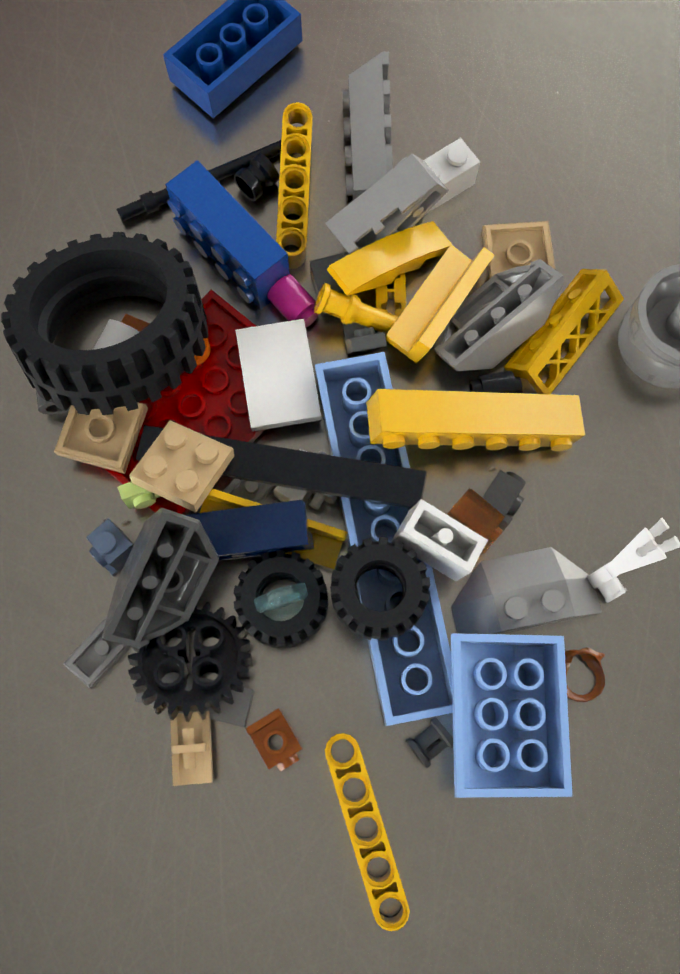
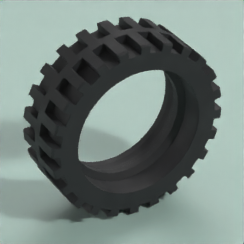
[1,232,208,415]

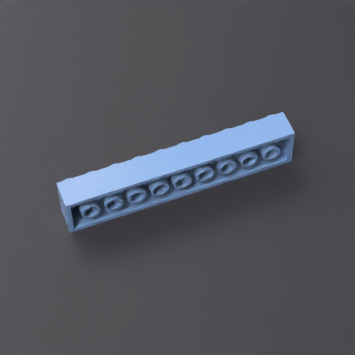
[315,352,453,726]

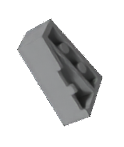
[325,153,449,254]

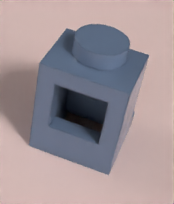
[86,518,134,576]

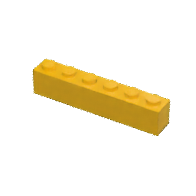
[366,389,585,451]

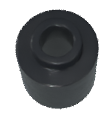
[469,371,523,393]

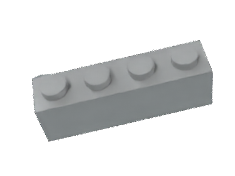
[342,51,393,200]

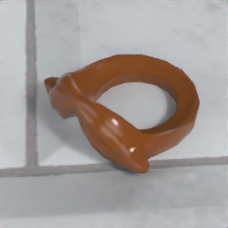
[565,647,605,702]

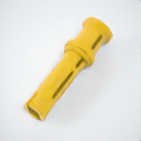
[314,283,398,334]

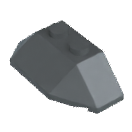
[102,508,219,649]

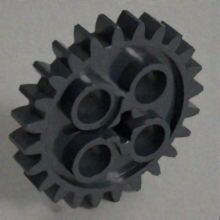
[128,602,252,722]

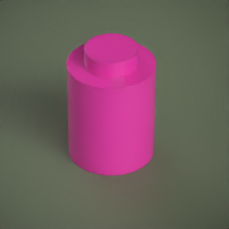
[267,275,318,327]

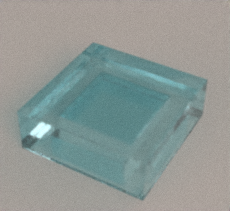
[253,582,309,613]

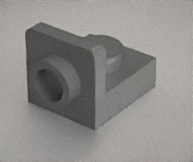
[342,322,387,354]

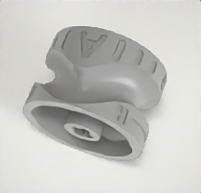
[618,264,680,389]

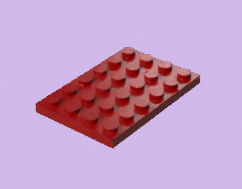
[104,289,264,515]

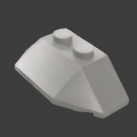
[434,259,565,371]
[451,547,602,634]

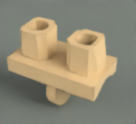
[170,711,213,786]

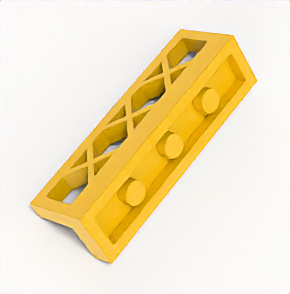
[504,269,624,394]

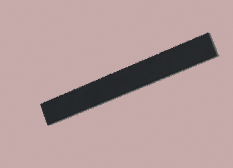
[136,425,427,509]

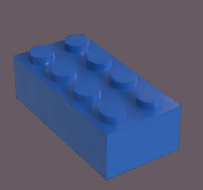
[163,0,303,118]
[165,160,290,310]

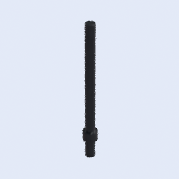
[116,140,281,221]

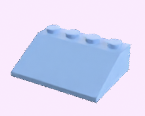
[451,633,573,798]

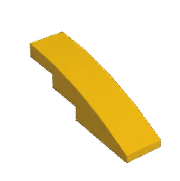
[327,221,453,296]

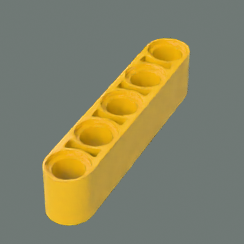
[276,102,313,269]
[325,733,410,931]

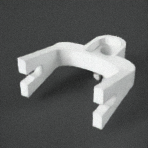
[587,518,680,603]

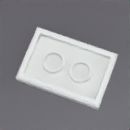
[235,319,322,432]

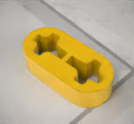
[375,273,406,317]

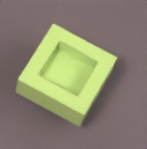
[117,481,161,509]

